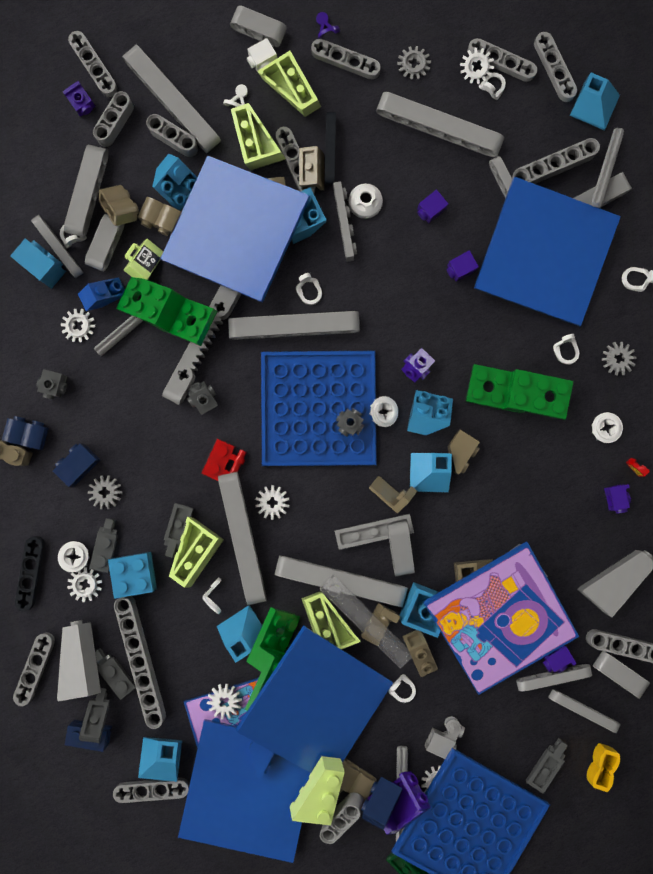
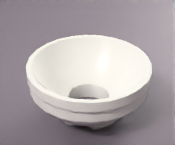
[348,183,383,219]

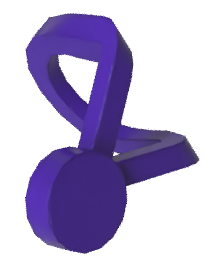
[316,12,340,39]

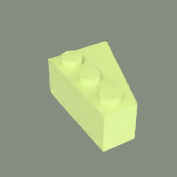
[258,51,321,117]
[231,103,286,170]
[169,517,224,588]
[301,592,361,649]
[290,756,345,826]

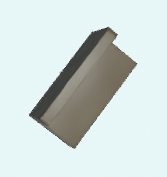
[299,146,325,190]

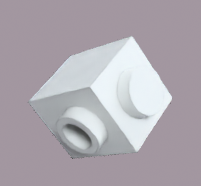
[247,38,277,72]

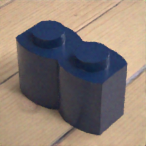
[2,416,49,450]

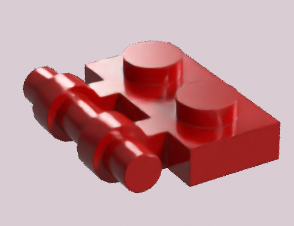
[201,439,247,481]

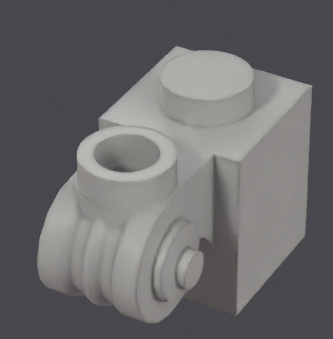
[425,716,465,759]

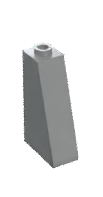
[577,550,653,617]
[57,620,101,701]

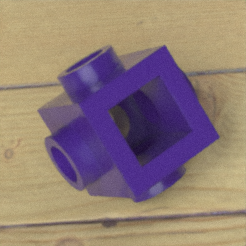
[401,348,435,382]

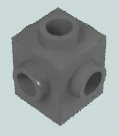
[36,369,67,400]
[187,381,218,415]
[336,408,365,437]

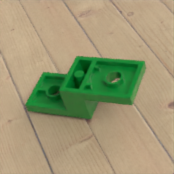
[116,277,218,346]
[465,364,573,420]
[245,607,300,711]

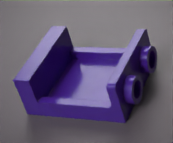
[368,771,431,835]

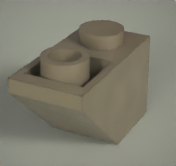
[447,430,480,475]
[454,559,493,582]

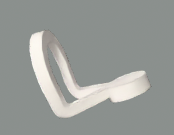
[478,73,506,100]
[223,84,248,107]
[60,225,87,249]
[622,267,653,292]
[296,273,322,305]
[553,334,580,365]
[202,577,222,614]
[388,674,416,703]

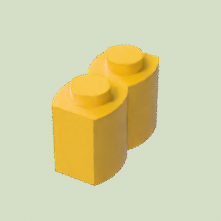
[587,743,620,792]

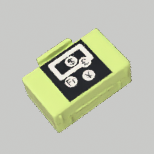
[124,239,164,280]

